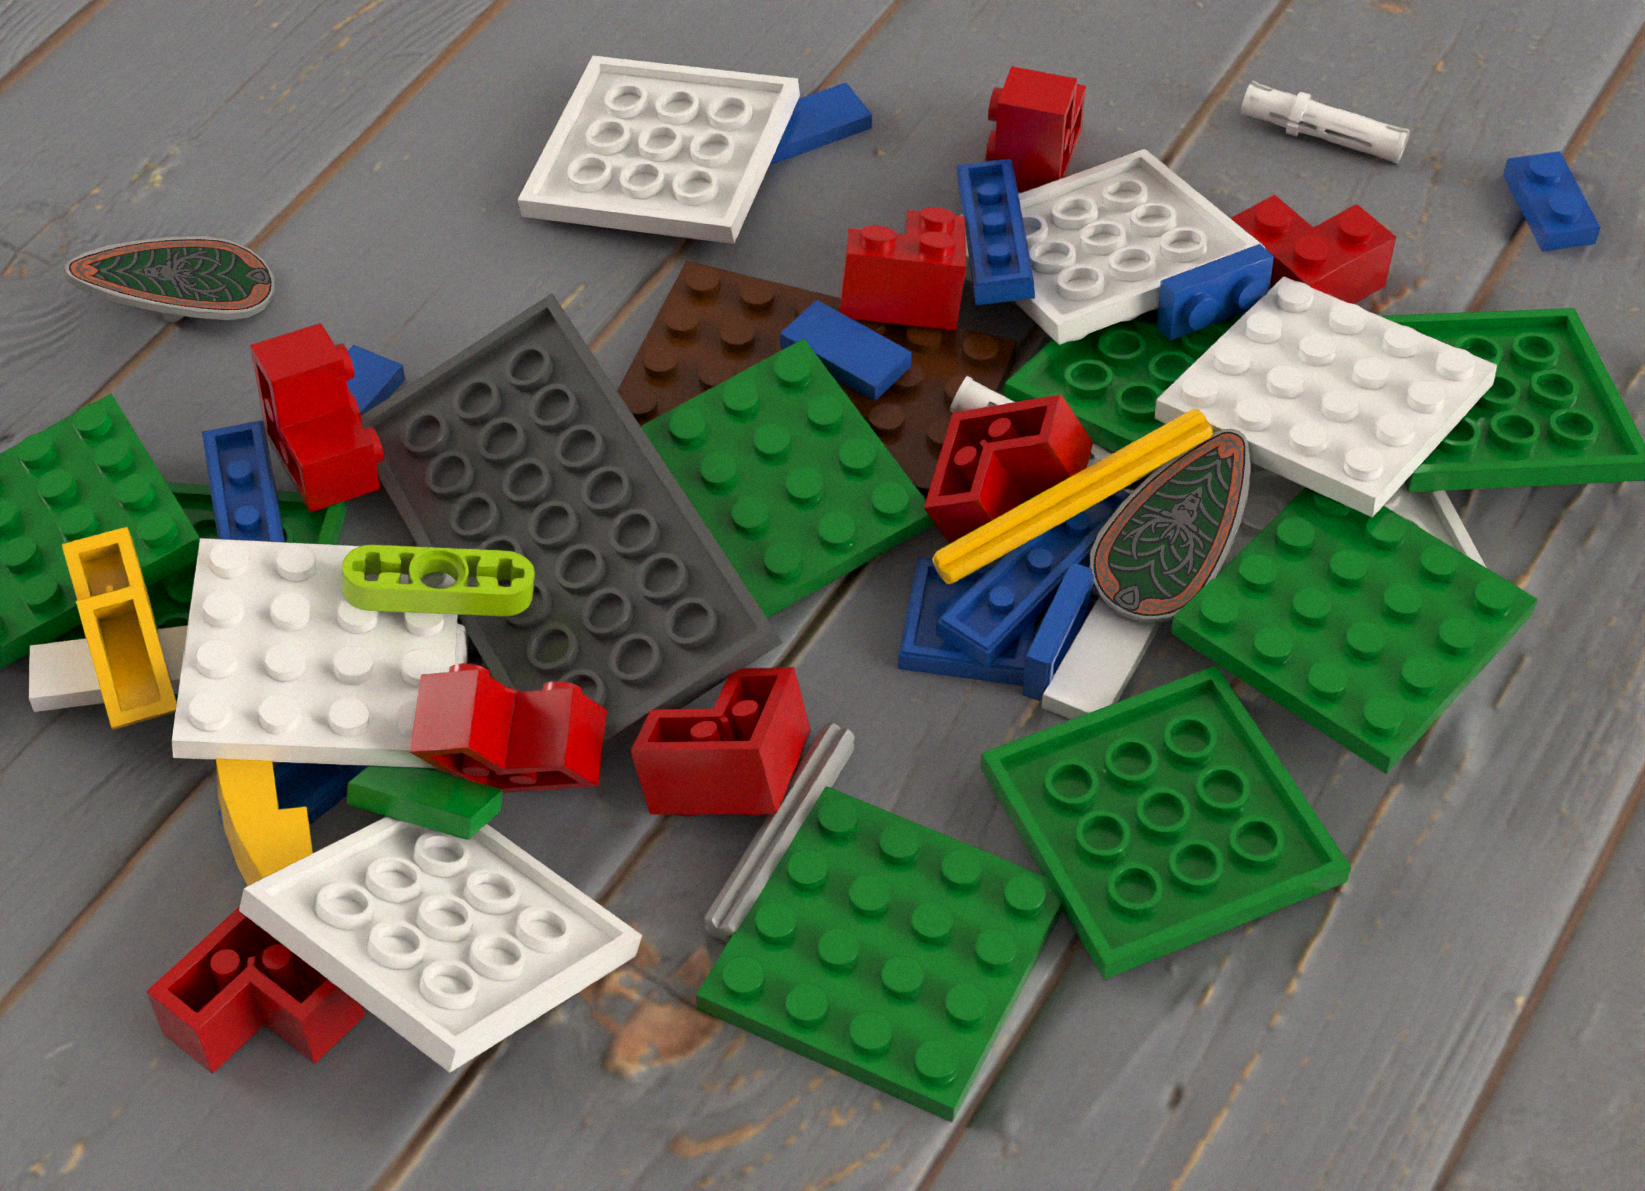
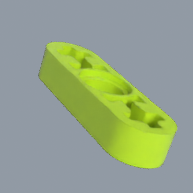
[342,545,535,616]

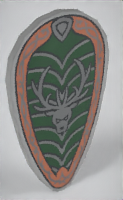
[64,236,274,322]
[1090,429,1251,623]

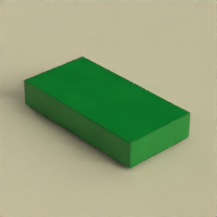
[347,766,503,840]

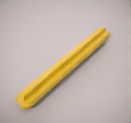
[932,409,1213,584]

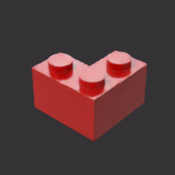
[985,66,1086,193]
[1231,195,1396,304]
[839,207,966,331]
[250,323,384,513]
[924,394,1093,544]
[410,664,607,793]
[630,667,811,817]
[146,906,365,1074]

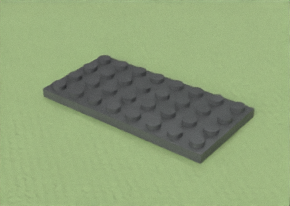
[361,293,783,761]

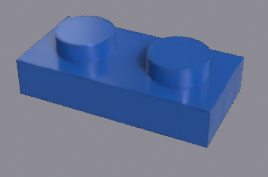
[1503,151,1601,252]
[1157,244,1274,341]

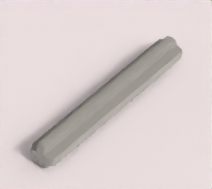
[705,723,855,943]

